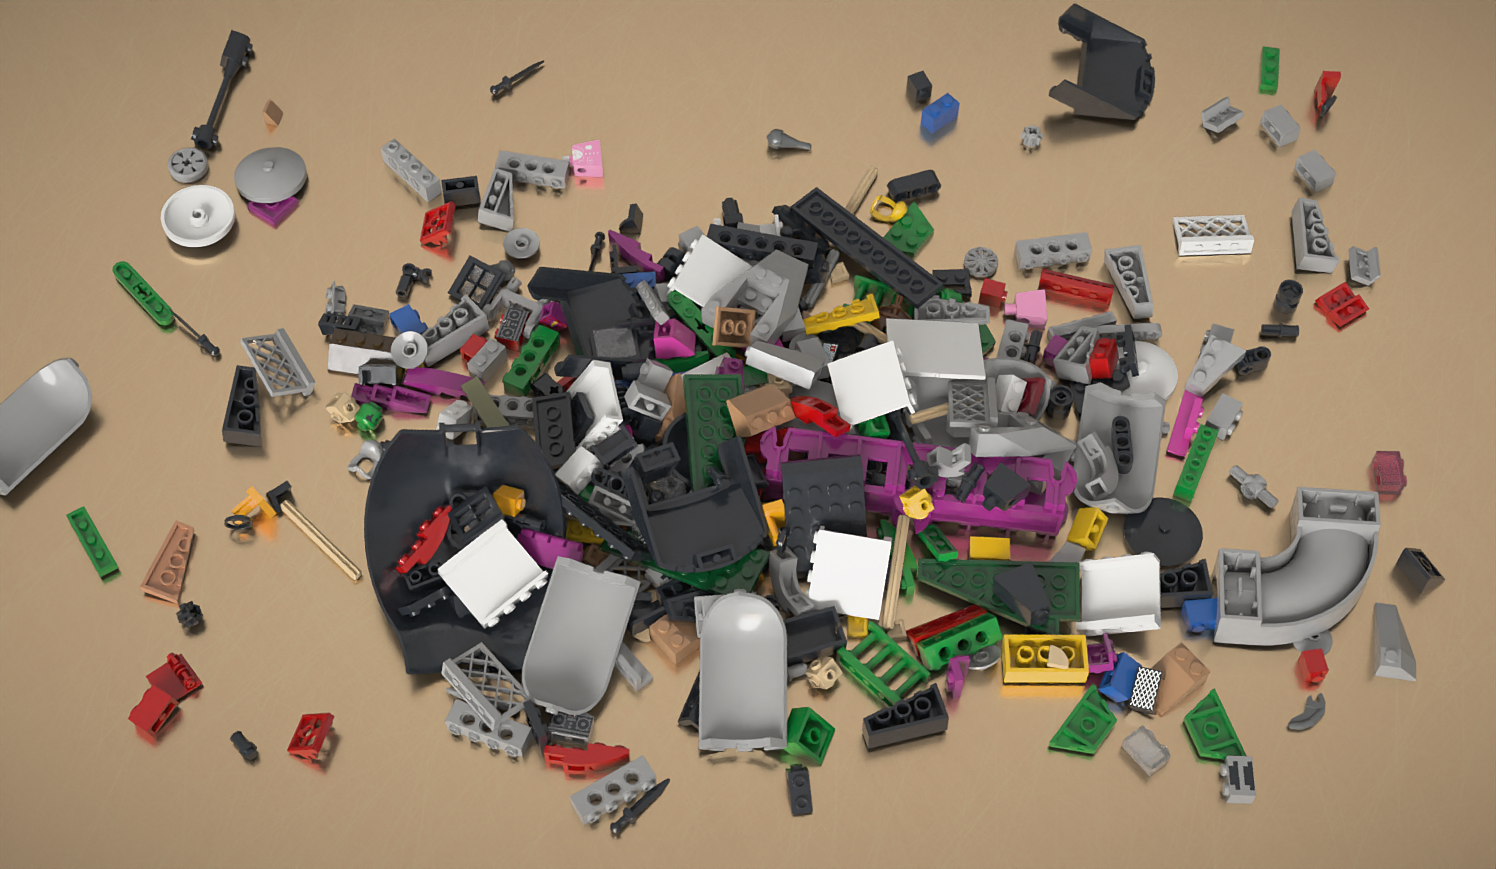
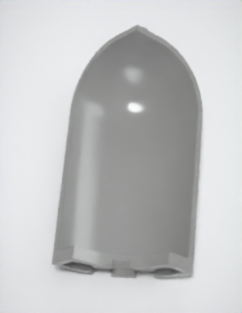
[0,357,92,495]
[904,358,1052,448]
[1073,383,1166,514]
[522,556,640,715]
[699,589,787,752]

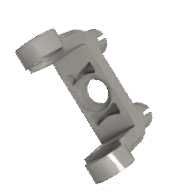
[482,277,551,339]

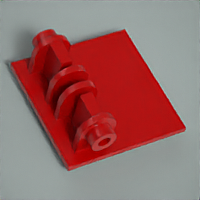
[146,652,202,700]

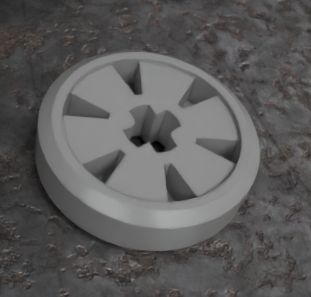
[168,147,209,183]

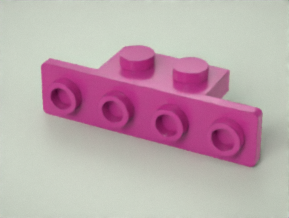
[1167,390,1204,457]

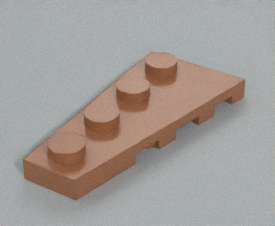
[140,521,194,604]

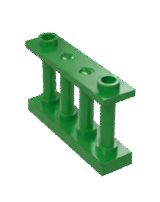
[843,275,915,333]
[836,621,930,708]

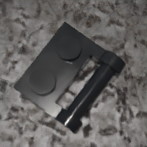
[932,269,972,298]

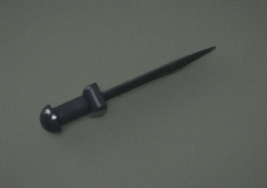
[490,60,544,95]
[588,232,605,271]
[169,309,220,356]
[610,778,670,834]

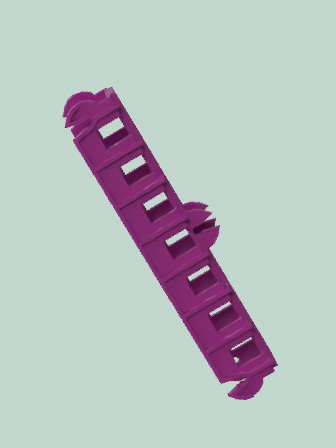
[760,426,1078,541]

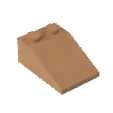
[712,306,756,348]
[654,373,686,442]
[649,614,700,665]
[1151,642,1210,716]

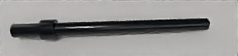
[615,315,683,330]

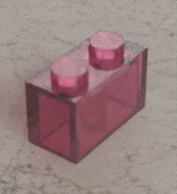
[1372,451,1407,494]

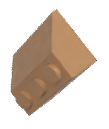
[726,383,795,437]

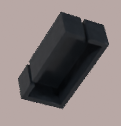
[783,606,847,667]

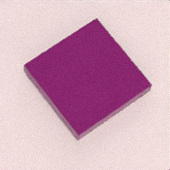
[247,196,299,226]

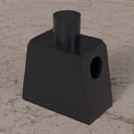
[982,462,1031,511]

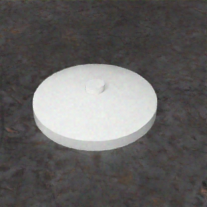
[161,185,235,247]
[1115,341,1178,400]

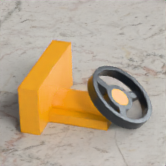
[224,486,277,530]
[763,499,790,555]

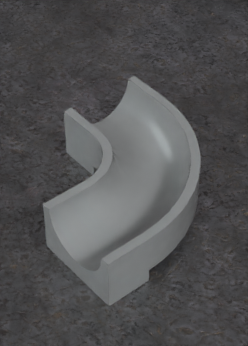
[1212,487,1381,645]

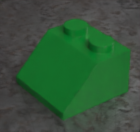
[783,707,835,765]

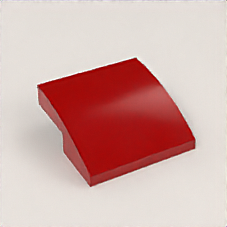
[1315,282,1369,327]

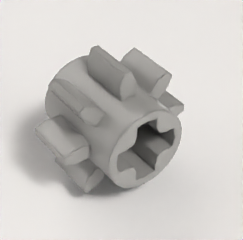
[1021,125,1043,147]

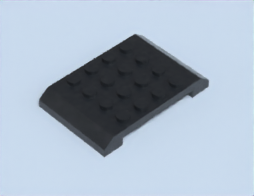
[780,454,867,578]

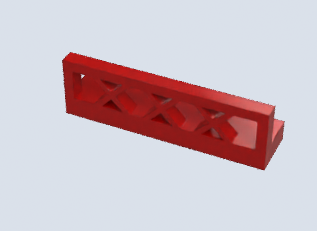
[1038,269,1115,305]
[906,604,987,657]

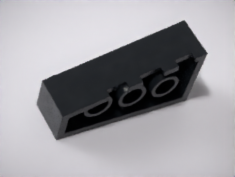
[222,365,262,447]
[1160,558,1213,608]
[862,683,949,749]

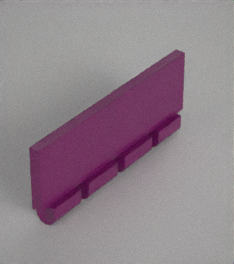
[517,528,584,569]

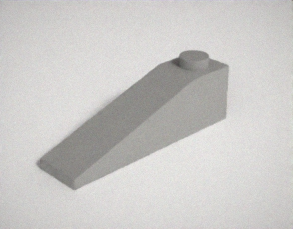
[915,295,990,325]
[1374,602,1416,681]

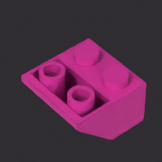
[654,319,696,359]

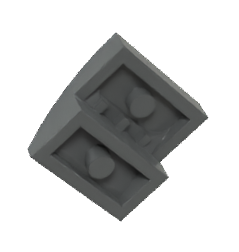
[348,304,389,335]

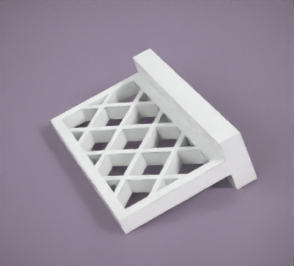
[1173,215,1254,255]

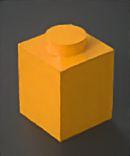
[493,485,526,517]

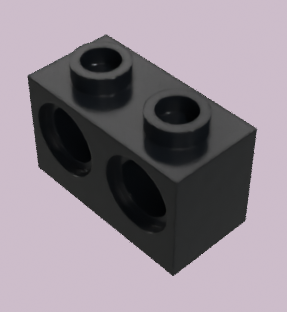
[630,412,662,442]

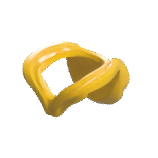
[870,195,908,222]

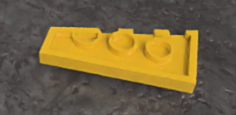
[803,293,880,335]

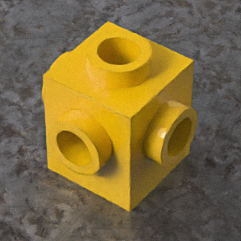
[899,486,934,519]

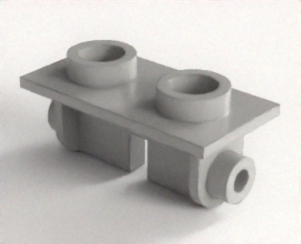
[325,281,346,316]

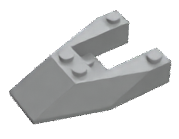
[702,250,808,346]
[945,408,1076,457]

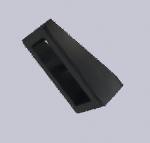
[318,313,362,335]

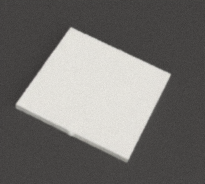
[886,318,985,380]

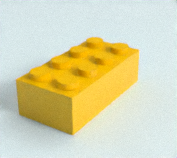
[1001,635,1089,683]

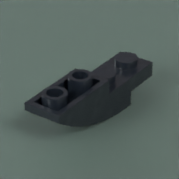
[404,558,451,591]

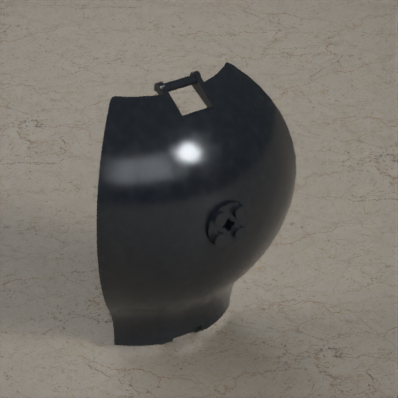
[364,421,566,677]

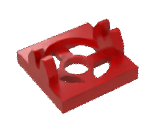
[420,201,456,246]
[287,713,335,760]

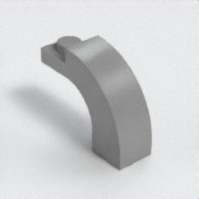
[1077,431,1119,501]
[769,547,815,616]

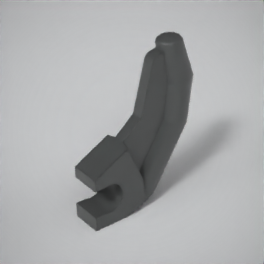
[1288,693,1325,730]

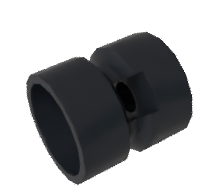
[657,247,685,282]
[1274,279,1303,314]
[1046,385,1074,420]

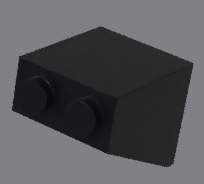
[993,562,1051,626]

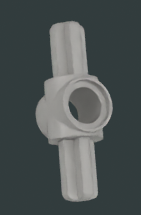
[1229,465,1279,508]

